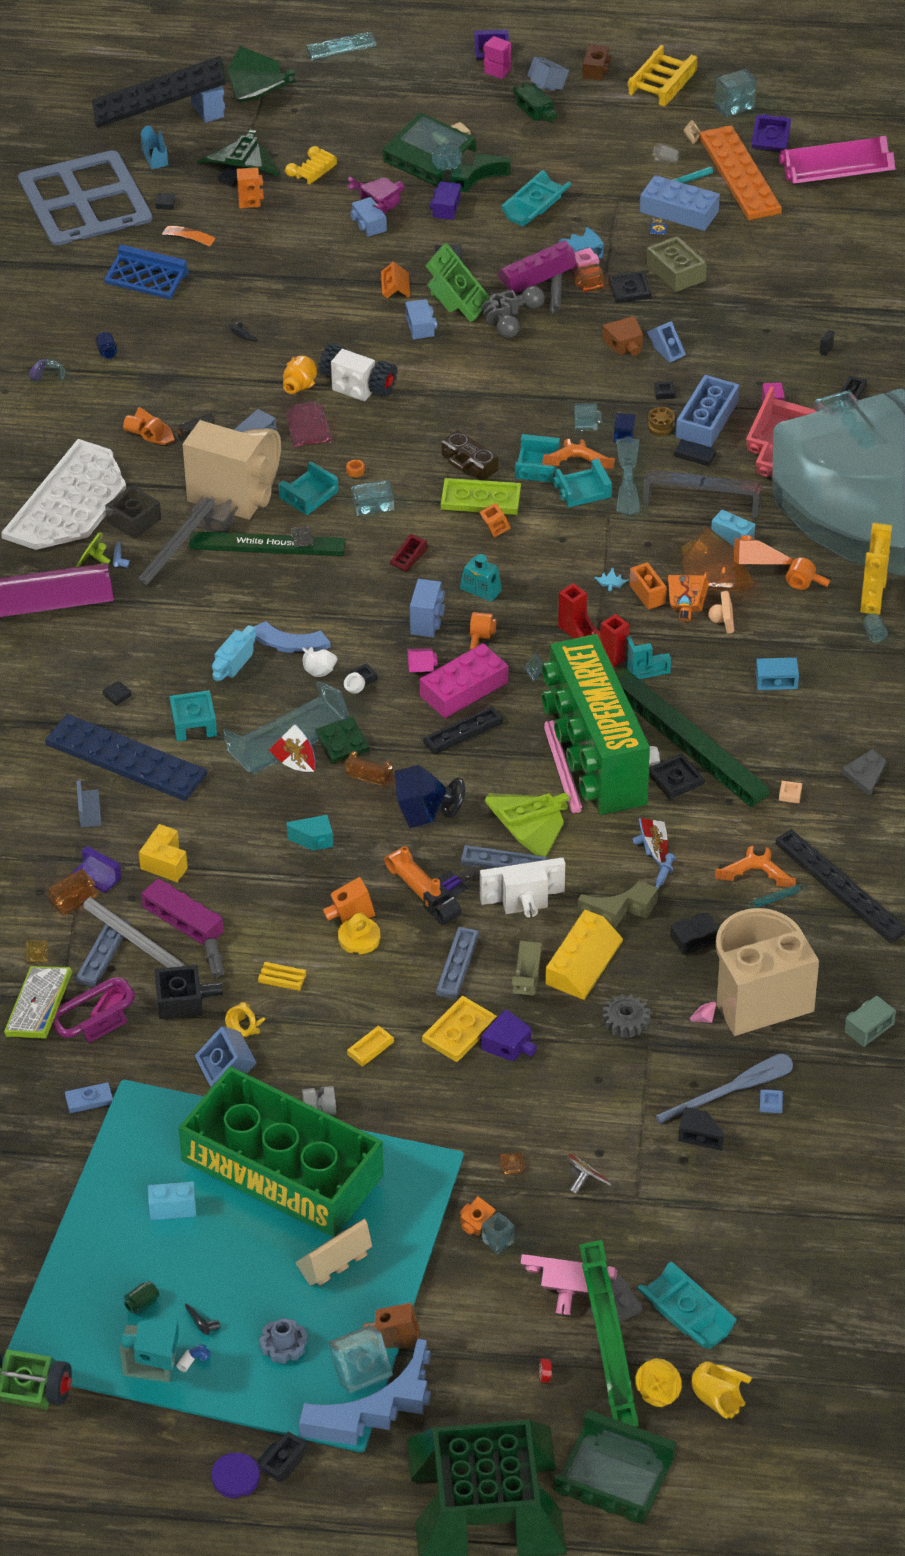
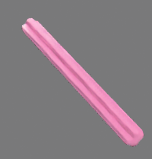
[544,720,582,814]

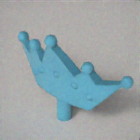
[594,568,629,591]

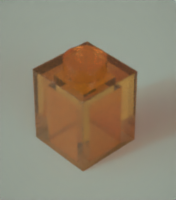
[575,263,604,293]

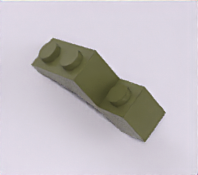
[577,881,658,929]

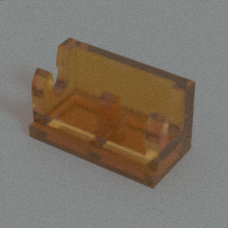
[346,751,393,786]
[48,868,98,916]

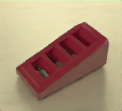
[390,533,428,572]

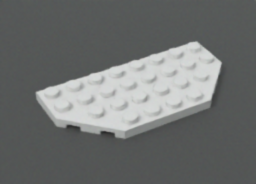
[1,439,126,550]

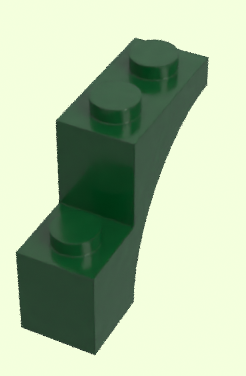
[450,153,511,193]

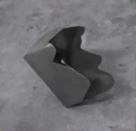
[191,496,238,533]

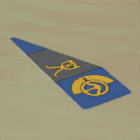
[650,216,667,234]

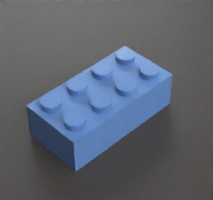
[640,175,720,231]
[676,375,740,447]

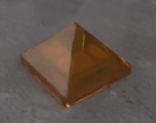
[500,1152,525,1174]

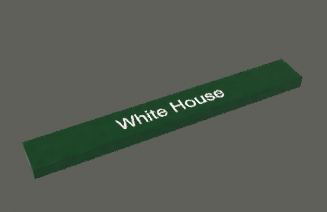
[189,531,346,556]

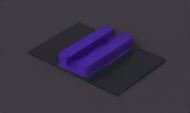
[437,871,468,897]

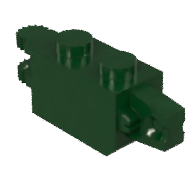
[513,82,557,122]

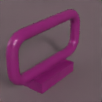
[52,977,135,1043]

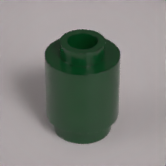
[124,1281,160,1314]

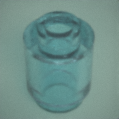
[863,614,888,643]

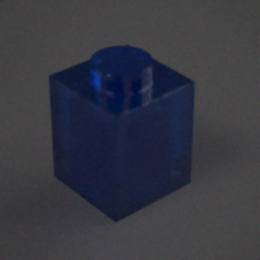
[614,413,636,444]

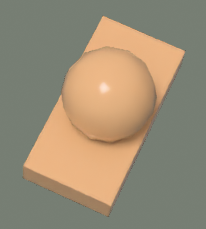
[708,591,735,634]

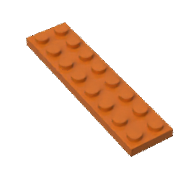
[699,125,782,220]

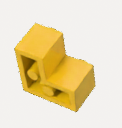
[139,824,188,883]

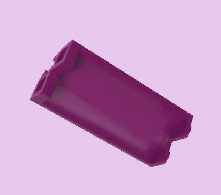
[0,563,114,617]

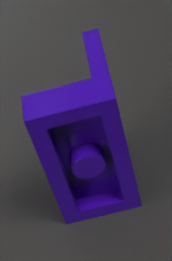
[72,846,121,893]

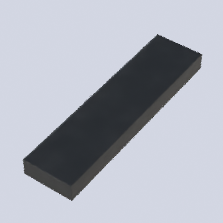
[423,706,503,755]

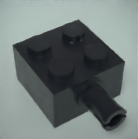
[154,965,223,1019]

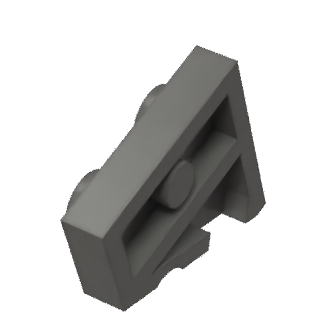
[842,749,887,796]
[590,1274,642,1322]

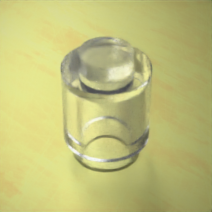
[652,143,680,165]

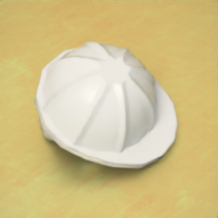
[302,647,338,677]

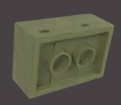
[647,236,706,292]

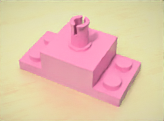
[521,1254,617,1315]

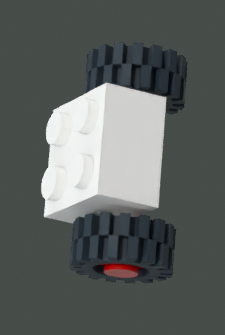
[318,343,398,402]

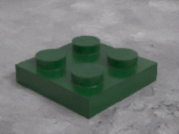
[315,716,369,764]

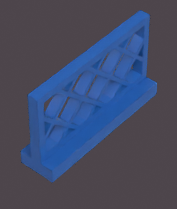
[104,244,189,300]

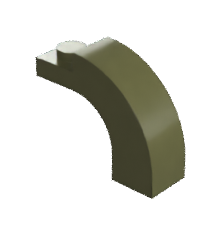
[512,941,543,995]

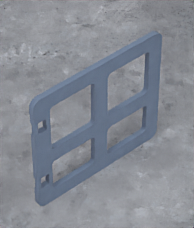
[18,150,152,246]

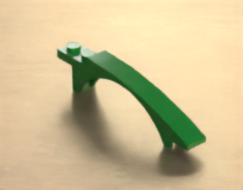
[579,1240,639,1427]

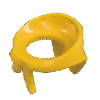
[225,1002,265,1038]

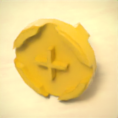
[338,913,381,954]
[635,1358,682,1407]

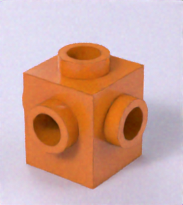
[460,1196,496,1237]

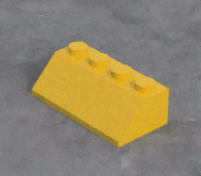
[546,910,623,1000]

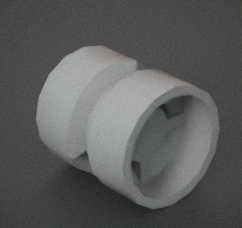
[302,1086,336,1115]

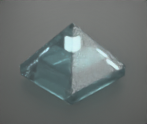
[524,652,544,680]

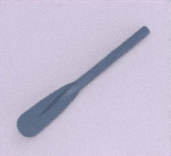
[656,1054,793,1124]

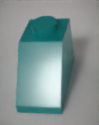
[286,815,333,851]

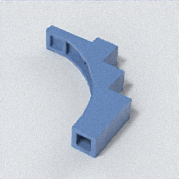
[299,1339,431,1445]

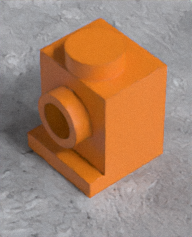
[479,503,511,538]

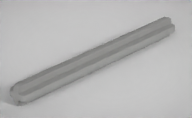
[84,897,186,968]

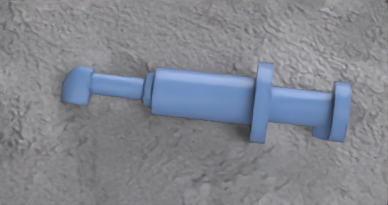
[655,853,676,889]

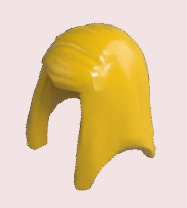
[691,1362,752,1419]

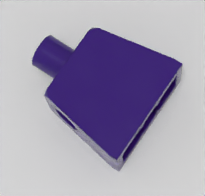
[482,1009,537,1061]

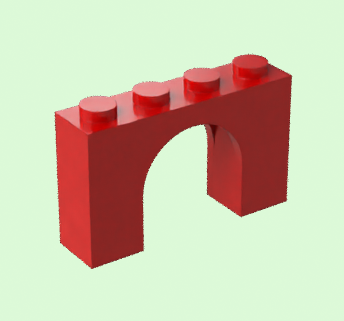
[558,583,629,668]

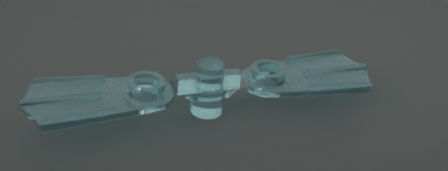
[616,436,640,515]

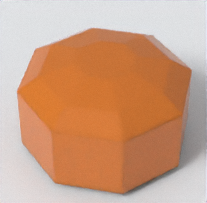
[346,460,365,478]

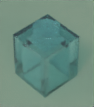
[574,403,601,430]
[482,1212,515,1254]

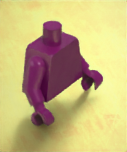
[346,177,404,213]

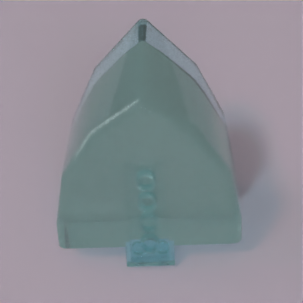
[772,389,905,576]

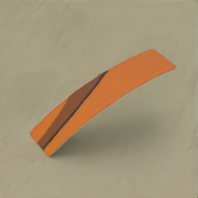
[162,226,215,246]

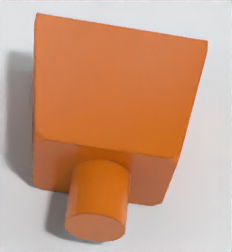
[322,877,375,924]

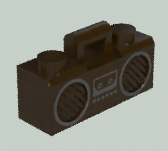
[442,430,498,481]

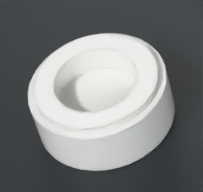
[344,673,365,694]

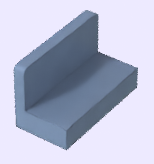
[76,781,101,827]

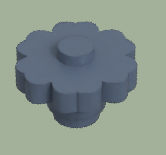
[259,1318,308,1364]

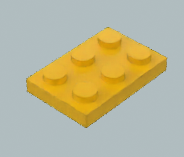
[422,996,497,1062]

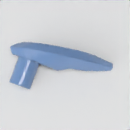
[113,541,130,568]

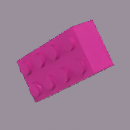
[420,644,508,718]

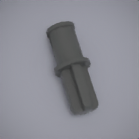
[204,939,224,978]

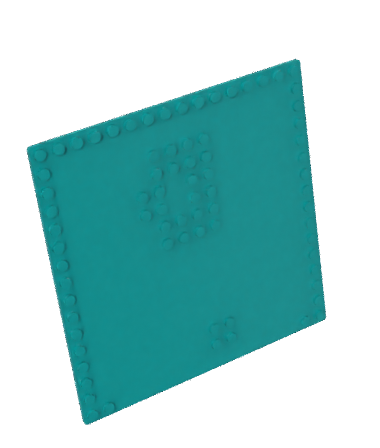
[2,1080,464,1453]

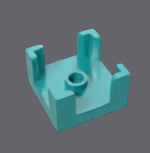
[169,690,217,742]

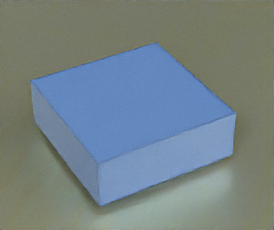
[760,1090,783,1113]

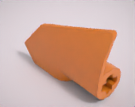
[123,407,175,445]

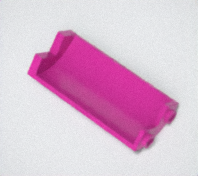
[779,136,895,184]

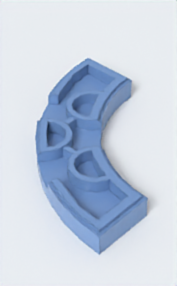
[254,621,331,653]

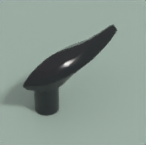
[228,321,258,341]
[185,1304,220,1335]

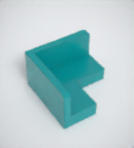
[625,636,671,679]

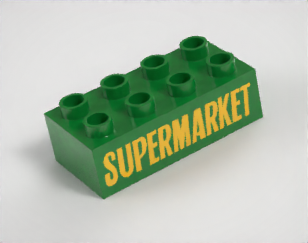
[541,634,650,815]
[178,1066,384,1238]

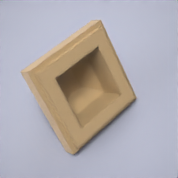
[683,120,701,144]

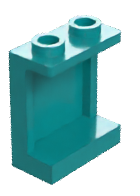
[515,434,560,483]
[553,459,612,508]
[278,461,338,515]

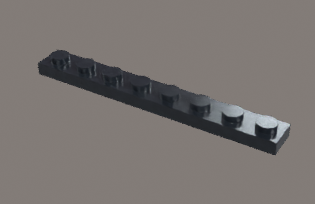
[775,829,905,944]

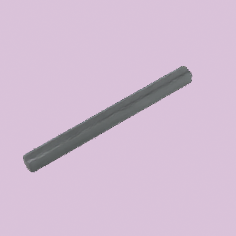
[139,497,214,585]

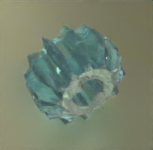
[432,142,462,171]

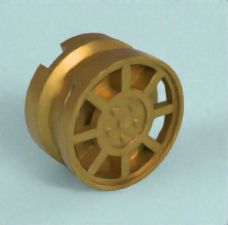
[648,407,675,436]

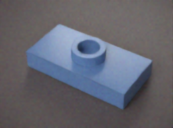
[65,1082,113,1113]

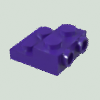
[751,114,791,151]

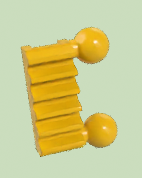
[285,146,337,185]

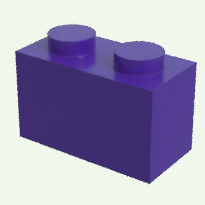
[430,182,461,220]

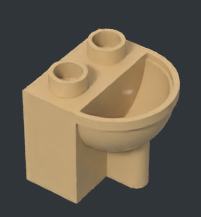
[183,420,281,520]
[716,908,819,1036]

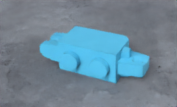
[212,625,256,681]

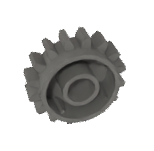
[603,994,650,1038]

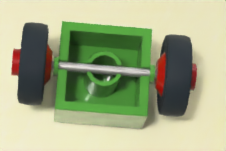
[0,1349,72,1410]

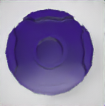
[211,1453,260,1499]

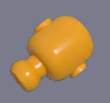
[283,356,318,394]

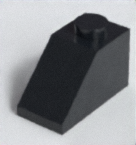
[678,1107,724,1151]

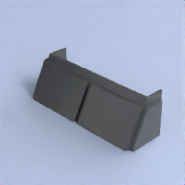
[643,470,762,520]

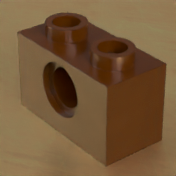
[583,44,612,80]

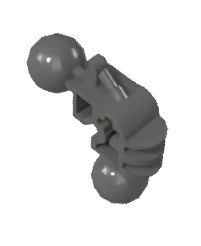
[482,286,545,338]

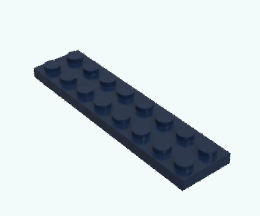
[45,714,207,801]

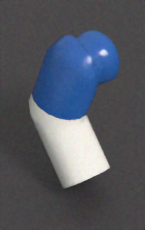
[176,1344,211,1372]

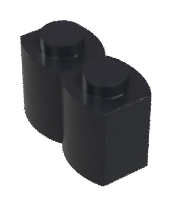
[670,913,719,954]

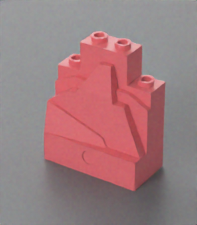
[746,386,842,479]

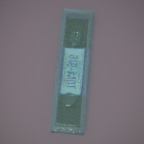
[306,32,376,60]

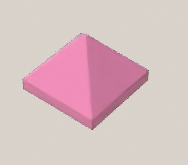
[690,1002,716,1023]

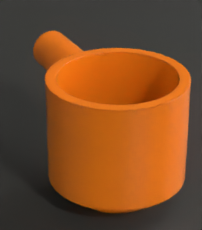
[786,558,830,590]
[469,612,497,651]

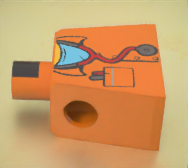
[668,575,709,622]

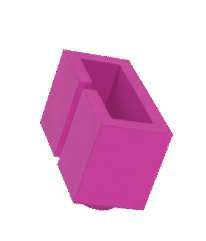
[483,36,511,79]
[407,648,437,672]

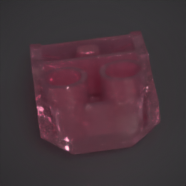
[286,402,331,448]

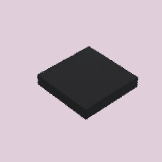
[608,271,651,303]
[649,754,705,800]

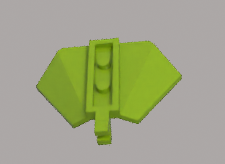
[485,793,570,857]

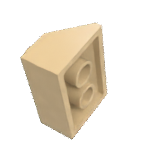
[295,1219,372,1286]

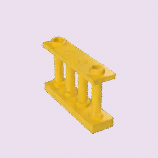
[627,45,697,107]
[860,523,893,615]

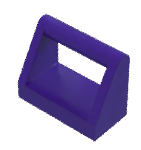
[474,29,509,59]

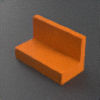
[381,261,411,299]

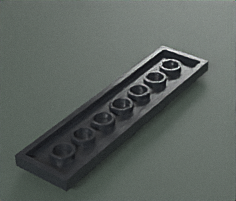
[92,56,226,128]

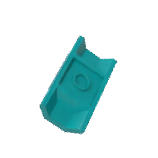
[501,170,571,226]
[637,1262,737,1349]

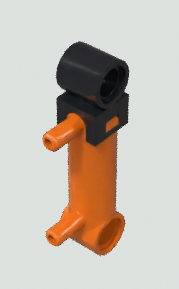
[384,846,462,925]

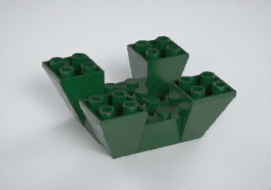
[407,1420,567,1556]

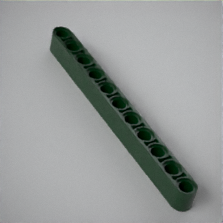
[615,667,770,807]

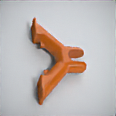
[542,438,615,469]
[715,846,796,888]

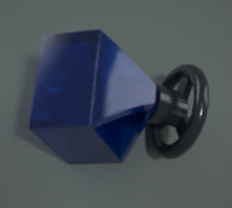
[395,765,465,828]

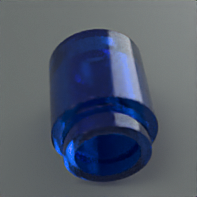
[95,332,117,359]

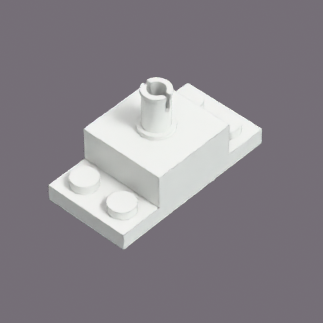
[480,858,565,917]

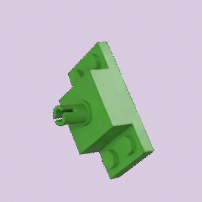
[426,243,490,322]

